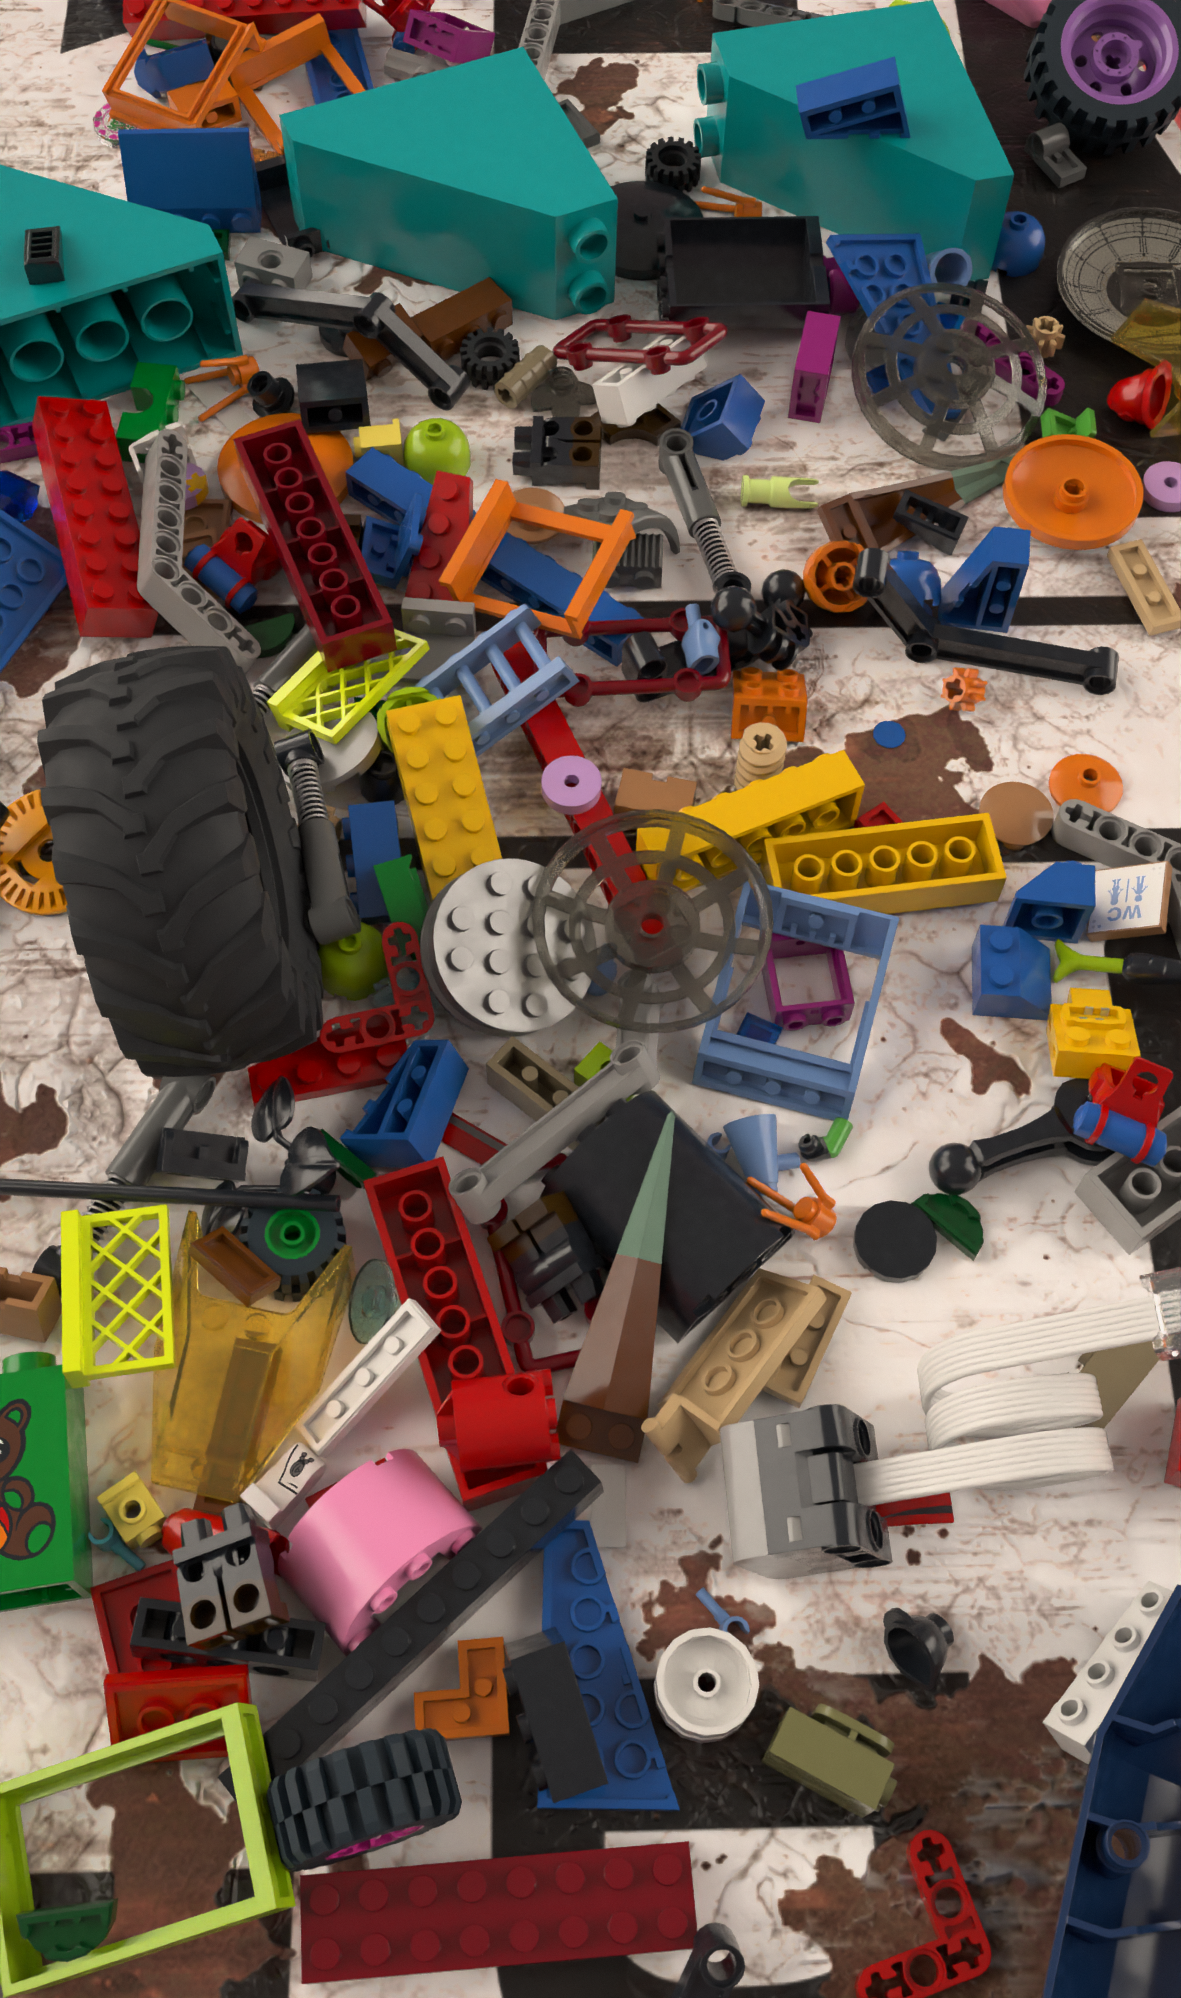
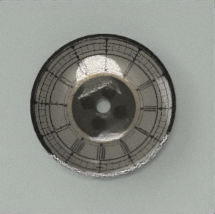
[1057,207,1181,354]

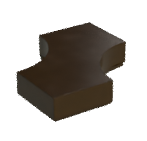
[590,403,681,446]

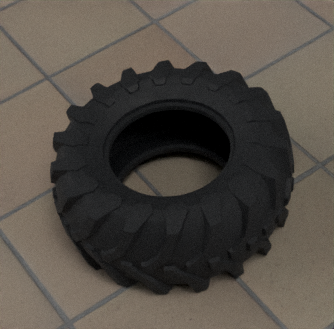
[37,646,324,1077]

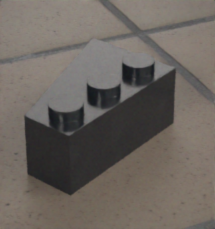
[502,1627,608,1803]

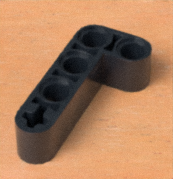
[621,629,759,703]

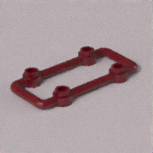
[552,314,728,375]
[533,608,731,707]
[479,1152,603,1373]

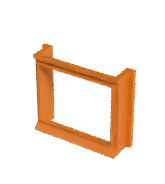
[102,0,267,129]
[229,13,366,156]
[439,479,636,639]

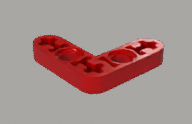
[320,922,435,1053]
[855,1829,992,1998]

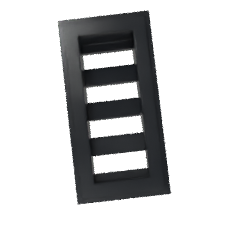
[24,226,65,285]
[892,489,969,556]

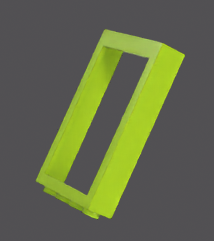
[0,1702,296,1998]

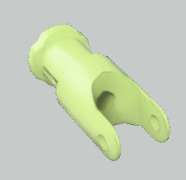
[740,475,819,509]

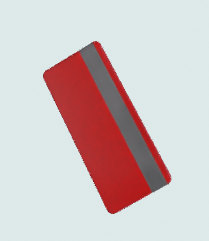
[441,1112,508,1165]

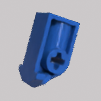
[134,38,215,99]

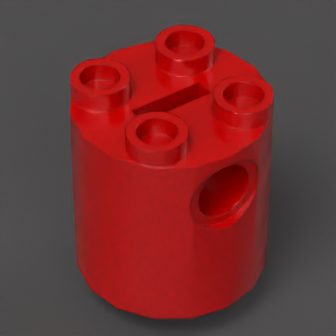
[436,1369,561,1473]

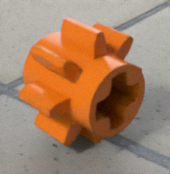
[940,667,988,712]

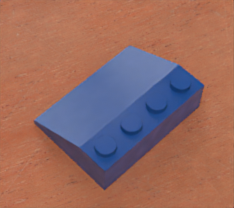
[118,127,262,233]

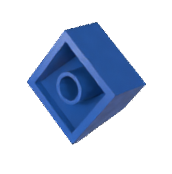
[680,374,765,461]
[1003,861,1096,944]
[972,925,1052,1020]

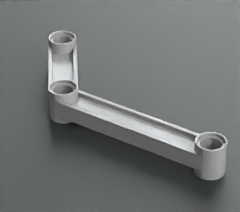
[448,967,665,1224]

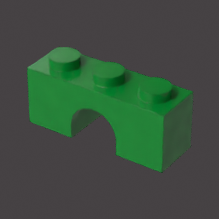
[116,362,185,463]

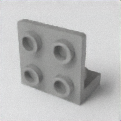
[399,597,476,687]

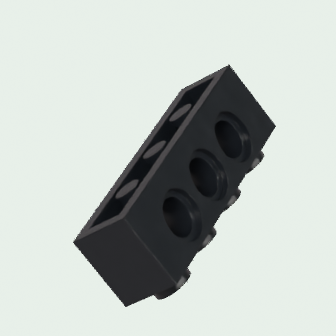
[130,1597,326,1682]

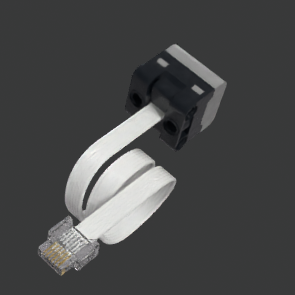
[719,1267,1181,1579]

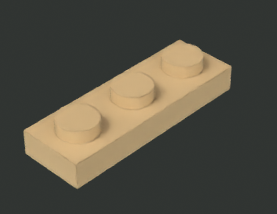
[1107,539,1181,636]
[762,1274,852,1409]

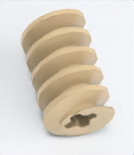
[734,722,787,790]

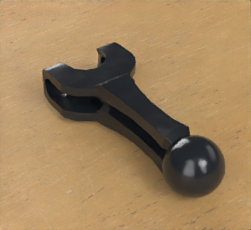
[928,1078,1115,1195]

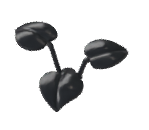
[201,1075,340,1237]

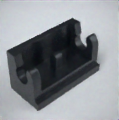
[156,1127,249,1183]

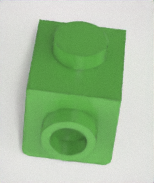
[1040,408,1097,438]

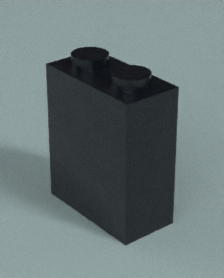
[296,359,371,434]

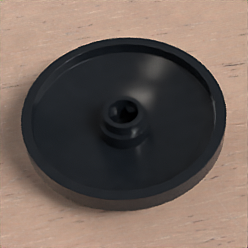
[610,181,703,281]

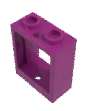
[403,9,495,63]
[788,311,841,423]
[757,930,855,1031]

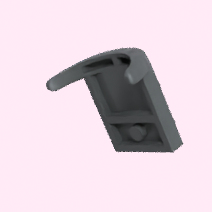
[564,492,680,554]

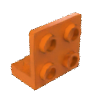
[731,667,808,742]

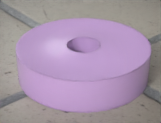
[1142,461,1181,512]
[541,756,602,815]

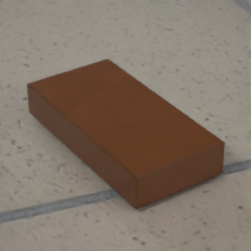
[188,1226,281,1307]

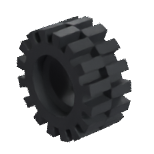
[645,137,702,193]
[460,327,520,391]

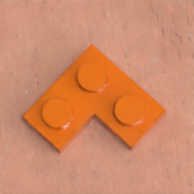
[414,1637,510,1741]

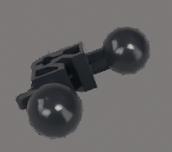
[710,569,813,671]

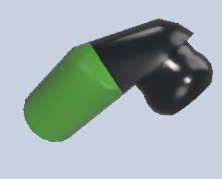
[798,1117,853,1162]

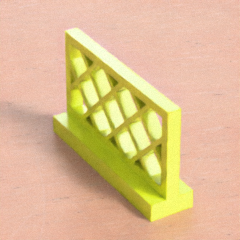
[267,629,430,745]
[61,1204,176,1389]

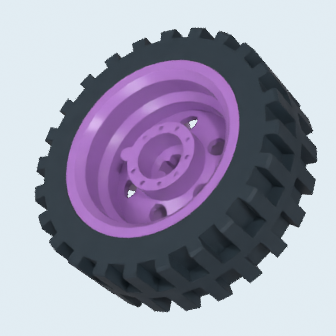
[1024,0,1181,155]

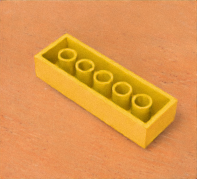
[386,695,502,903]
[636,749,865,902]
[760,813,1007,914]

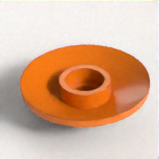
[1049,754,1123,813]

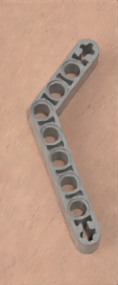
[518,0,633,80]
[137,429,261,675]
[1051,799,1181,958]

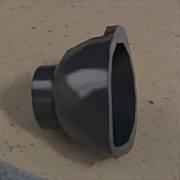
[359,750,405,805]
[883,1608,954,1690]

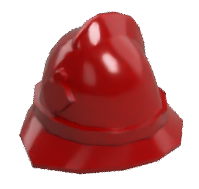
[1107,360,1172,431]

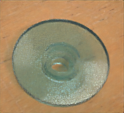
[348,1258,398,1345]

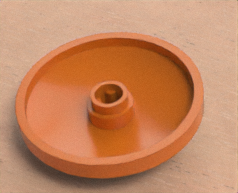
[217,413,354,524]
[1003,434,1144,550]

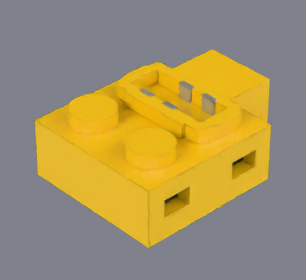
[1046,987,1141,1079]

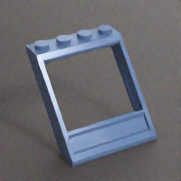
[691,879,899,1120]

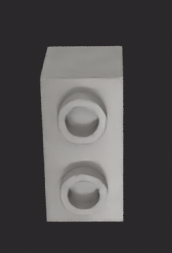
[234,236,313,290]

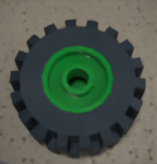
[239,1187,347,1302]

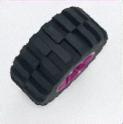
[266,1728,462,1872]

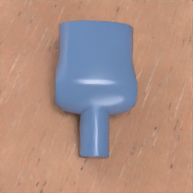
[681,604,721,675]

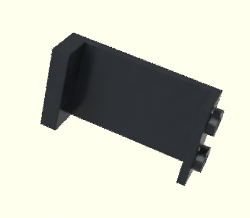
[255,154,330,258]

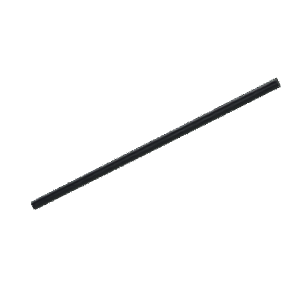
[0,1178,341,1212]

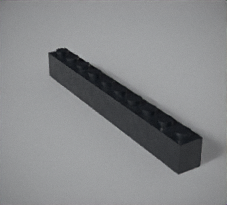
[217,1449,604,1802]

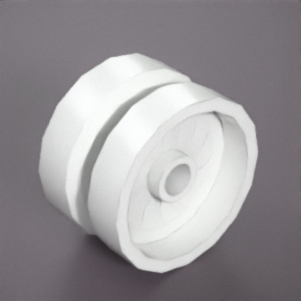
[653,1627,759,1743]

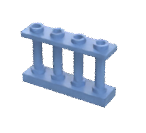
[414,604,579,758]

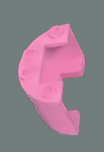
[278,1449,483,1657]

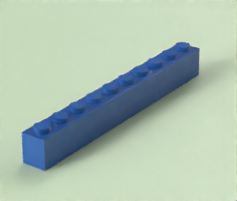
[345,447,644,667]

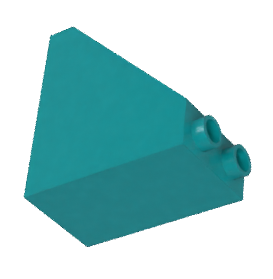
[693,0,1014,281]
[279,47,618,320]
[0,165,243,428]

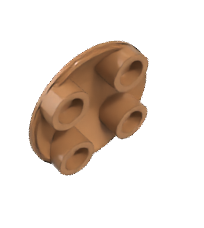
[978,782,1054,851]

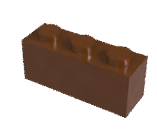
[410,277,513,361]

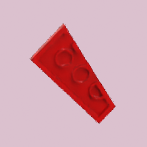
[404,471,473,601]
[248,1010,407,1107]

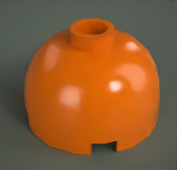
[803,541,868,613]

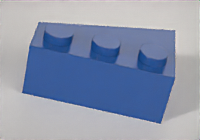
[796,56,911,140]
[937,526,1031,633]
[342,800,401,925]
[339,1039,469,1168]

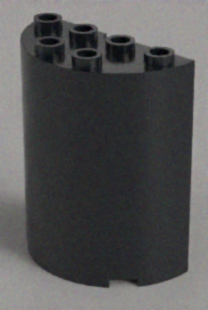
[656,216,830,330]
[539,1090,795,1344]

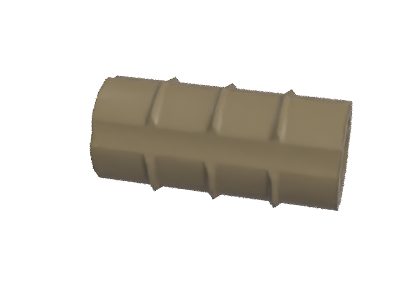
[494,345,558,409]

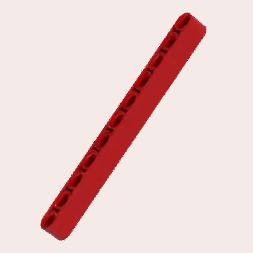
[491,641,683,974]

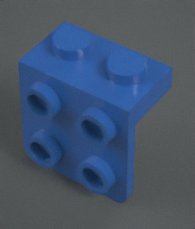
[360,493,426,589]

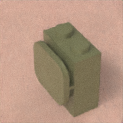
[761,1704,897,1818]

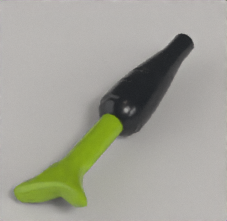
[1053,939,1181,985]

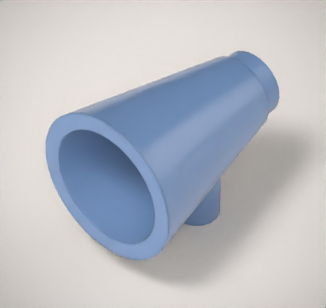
[926,248,972,294]
[723,1114,800,1196]

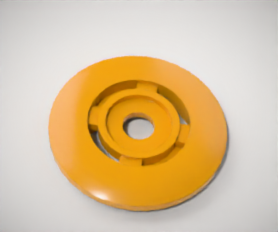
[0,789,68,915]

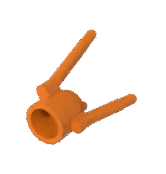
[694,186,762,217]
[184,354,260,422]
[746,1163,837,1240]

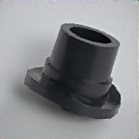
[247,371,295,418]

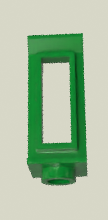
[373,854,429,961]

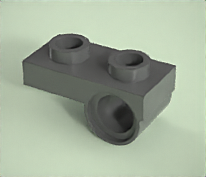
[1024,123,1087,188]

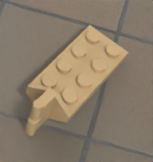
[641,1268,827,1483]

